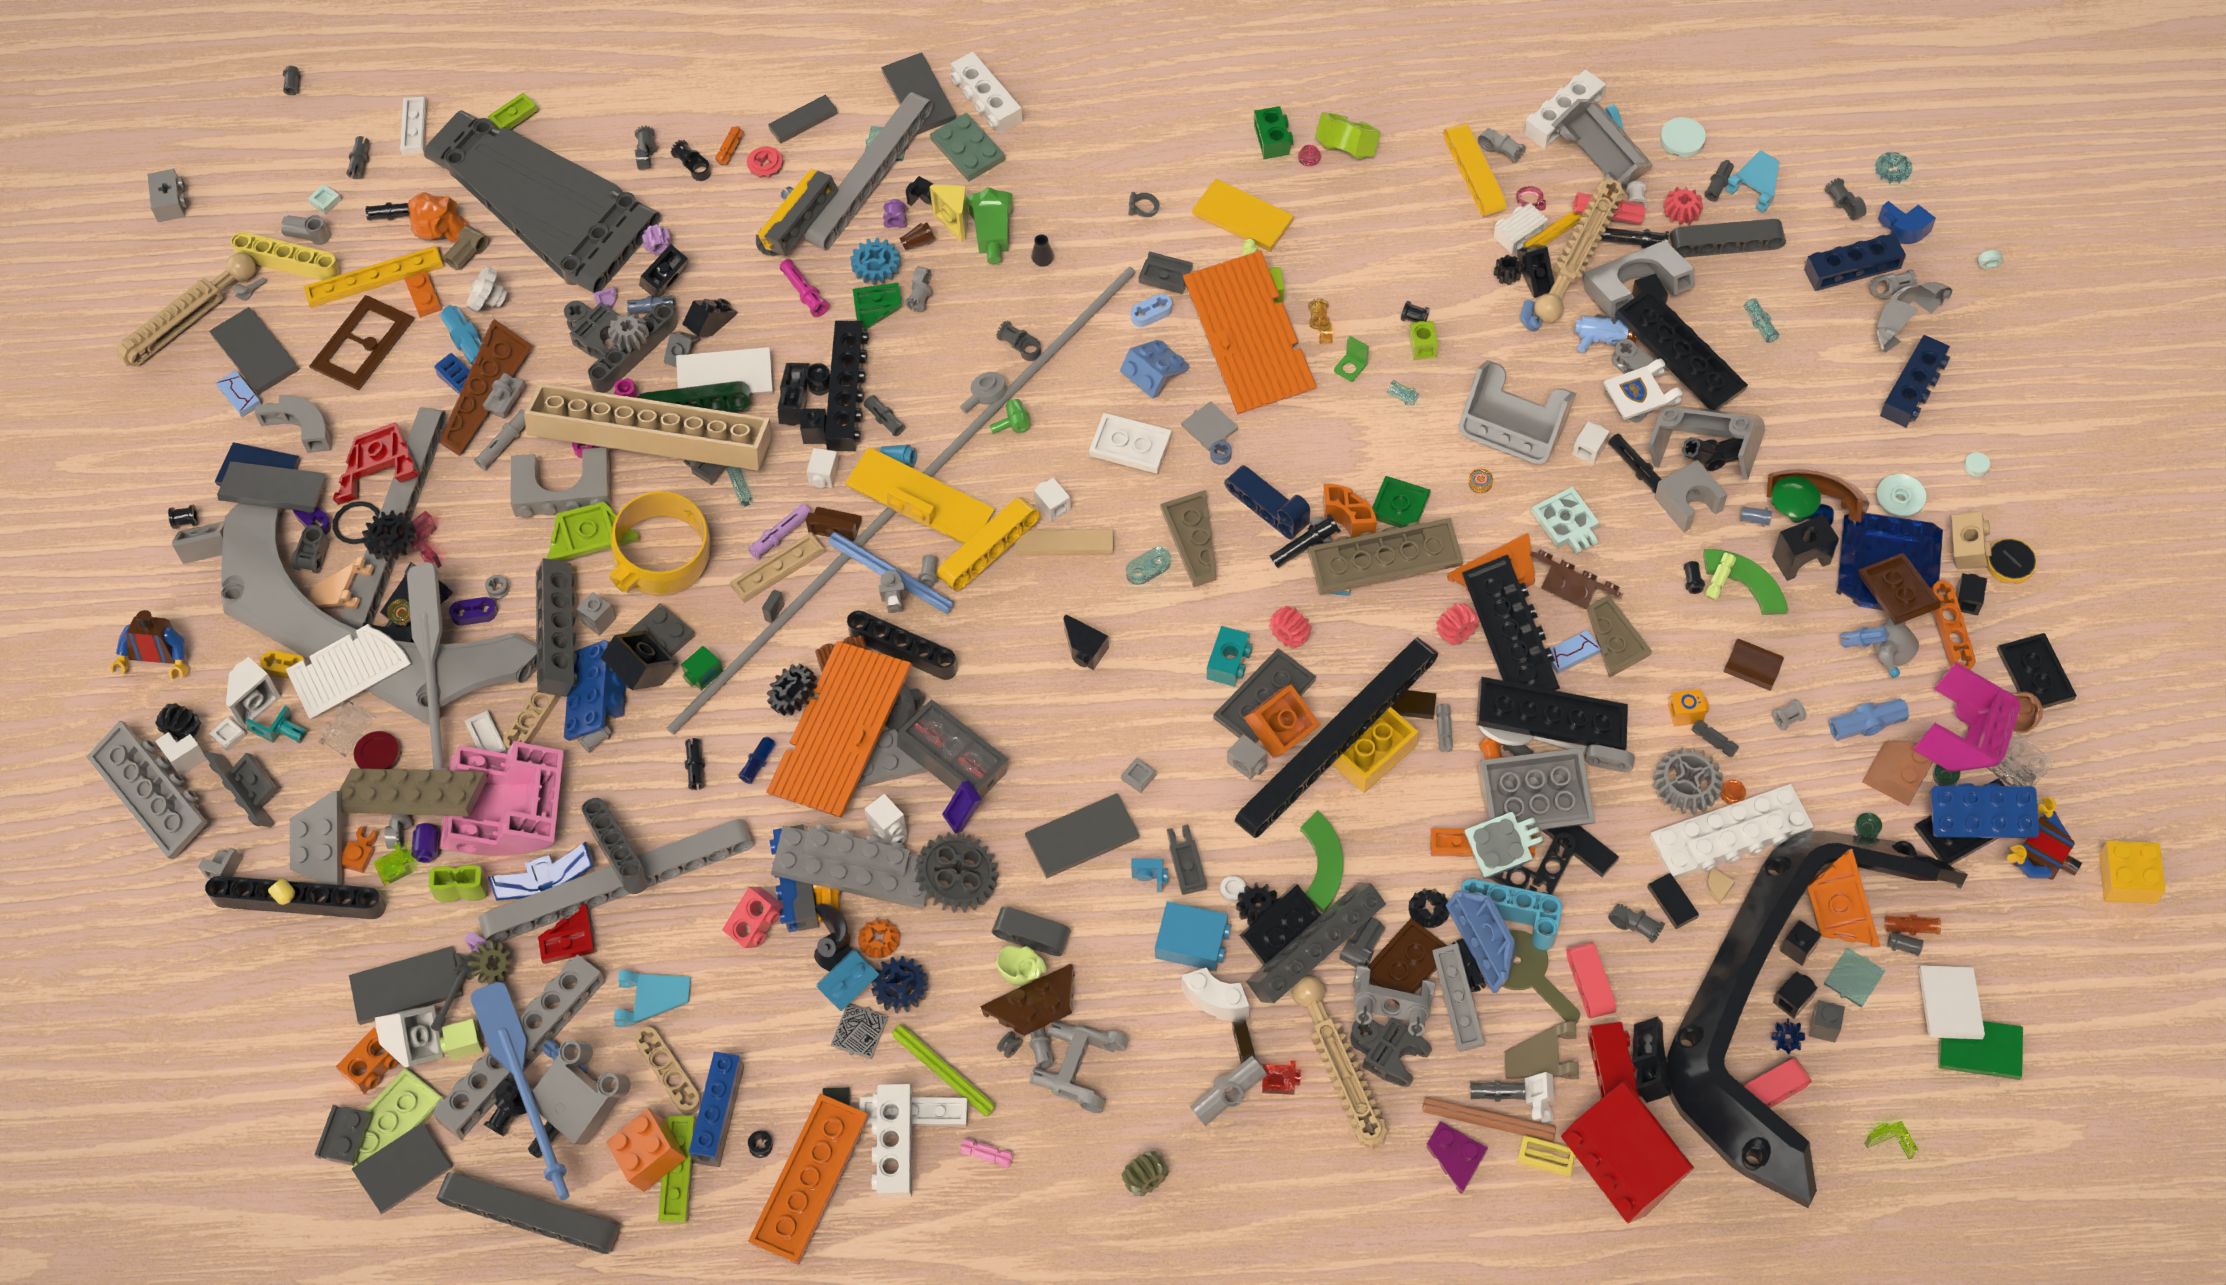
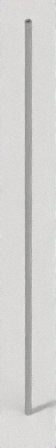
[667,267,1135,735]

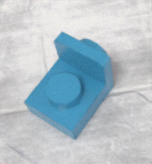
[1131,858,1168,892]

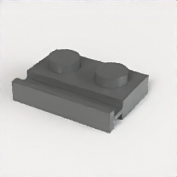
[1138,251,1193,294]
[314,1105,372,1166]

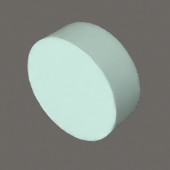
[1978,250,2003,269]
[1964,452,1990,477]

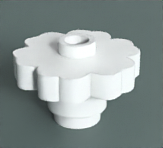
[466,266,507,311]

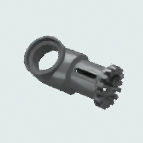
[635,125,657,170]
[1825,178,1867,220]
[996,321,1041,361]
[1608,904,1665,943]

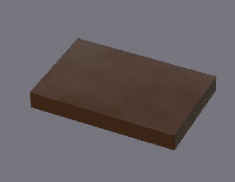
[1858,553,1941,625]
[1368,918,1447,1005]

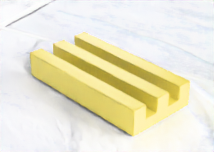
[1517,1135,1575,1177]

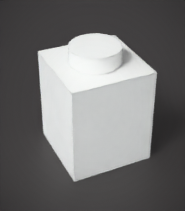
[1572,421,1610,465]
[807,448,839,488]
[1034,477,1071,522]

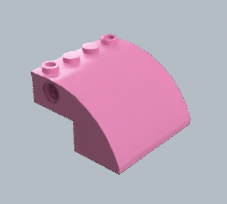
[440,741,564,856]

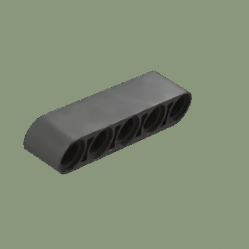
[1670,219,1786,258]
[588,303,677,393]
[582,798,648,894]

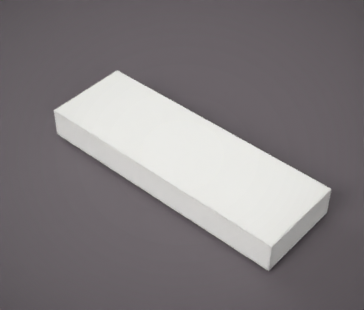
[400,96,427,155]

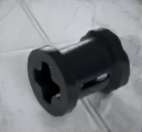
[1401,301,1430,323]
[168,504,198,529]

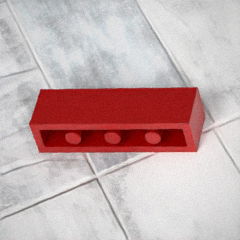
[1588,1022,1641,1099]

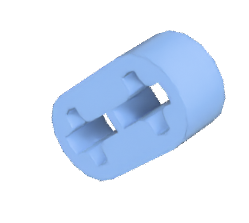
[1131,294,1172,327]

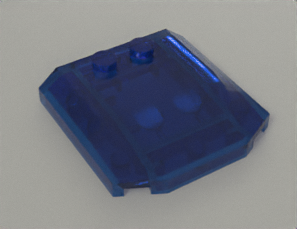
[1836,513,1943,610]

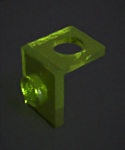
[1864,1121,1918,1160]

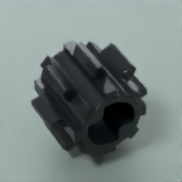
[1494,255,1523,285]

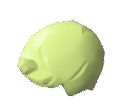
[996,946,1047,986]

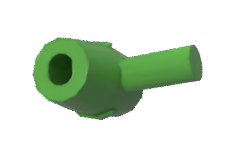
[989,399,1030,434]

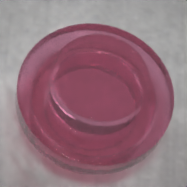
[1298,145,1321,166]

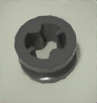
[997,1031,1023,1058]

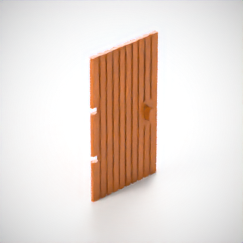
[1183,250,1317,415]
[766,641,913,818]

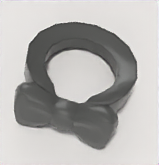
[1128,192,1160,217]

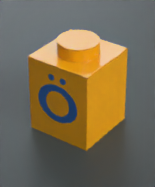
[1668,689,1709,726]

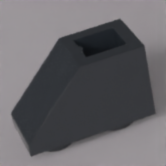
[682,298,737,337]

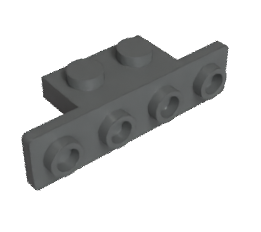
[205,752,278,828]

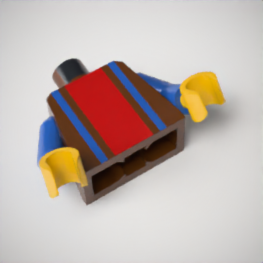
[110,610,189,679]
[2007,797,2082,880]

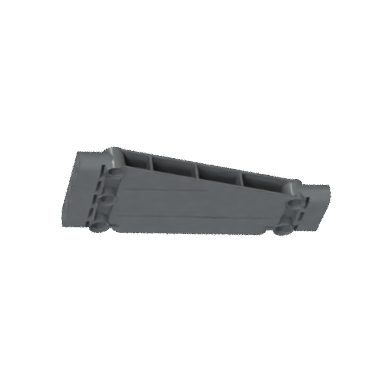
[424,110,661,293]

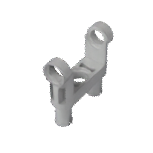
[1353,964,1436,1036]
[1029,1021,1129,1113]

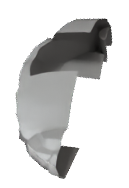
[1877,282,1953,352]

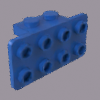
[564,640,625,741]
[1930,783,2039,838]

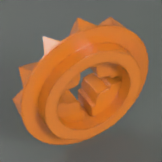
[858,918,900,958]

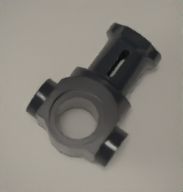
[483,1079,532,1137]

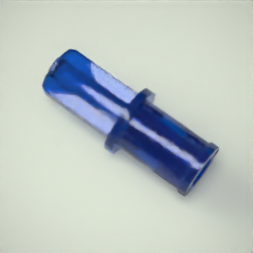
[738,736,776,784]

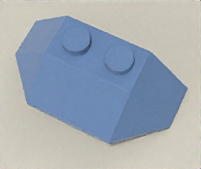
[1446,891,1517,993]

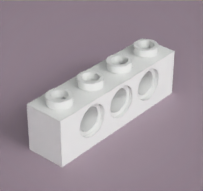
[950,52,1023,135]
[1525,69,1606,149]
[872,1084,912,1198]

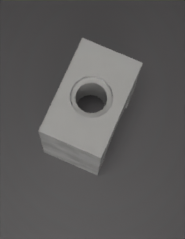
[1655,460,1727,533]

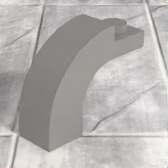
[255,395,331,453]

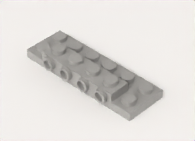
[86,721,208,859]
[771,825,927,910]

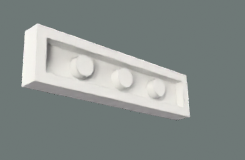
[859,1097,968,1127]

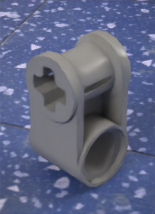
[1611,339,1654,374]

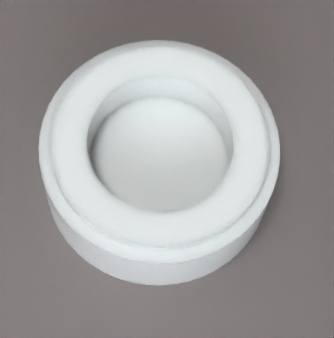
[1220,876,1246,903]

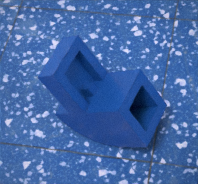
[1878,201,1936,244]

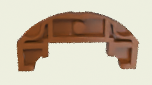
[1767,469,1869,523]

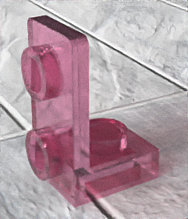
[412,510,442,568]

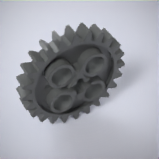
[914,832,999,913]

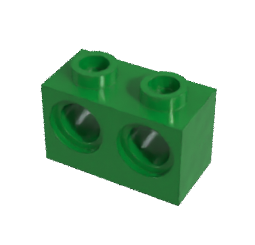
[1254,106,1293,159]

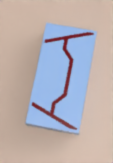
[216,370,262,417]
[1550,630,1601,674]

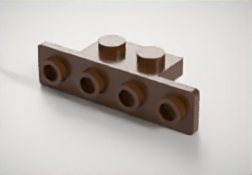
[1530,549,1623,609]

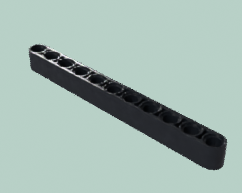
[1234,637,1439,838]

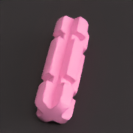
[960,1138,1013,1168]

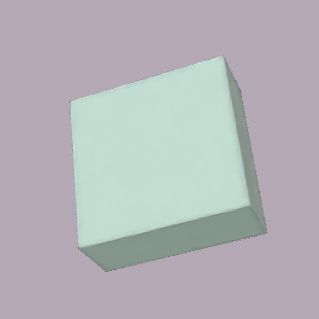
[307,184,341,215]

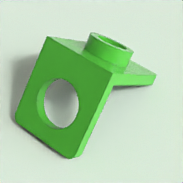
[1334,336,1369,382]

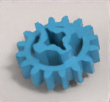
[850,238,901,285]

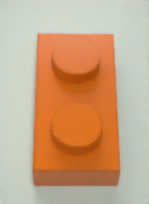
[404,271,442,318]

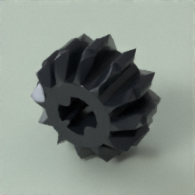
[155,703,201,741]
[1236,882,1277,925]

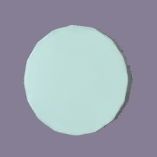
[1660,117,1706,158]

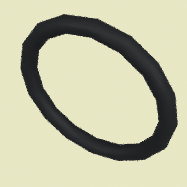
[332,501,380,544]

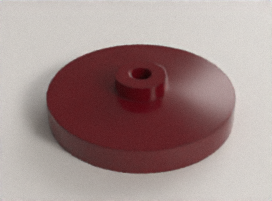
[353,731,400,769]

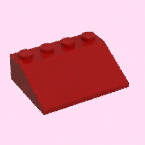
[1561,1080,1694,1224]

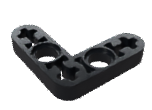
[1489,832,1576,895]

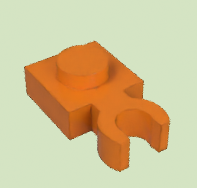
[342,826,378,874]

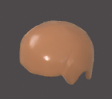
[2013,691,2043,733]

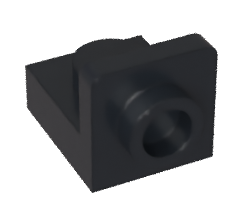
[906,176,933,206]

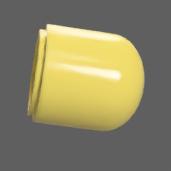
[268,878,295,905]

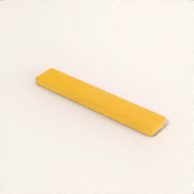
[304,245,444,308]

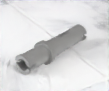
[474,409,526,470]

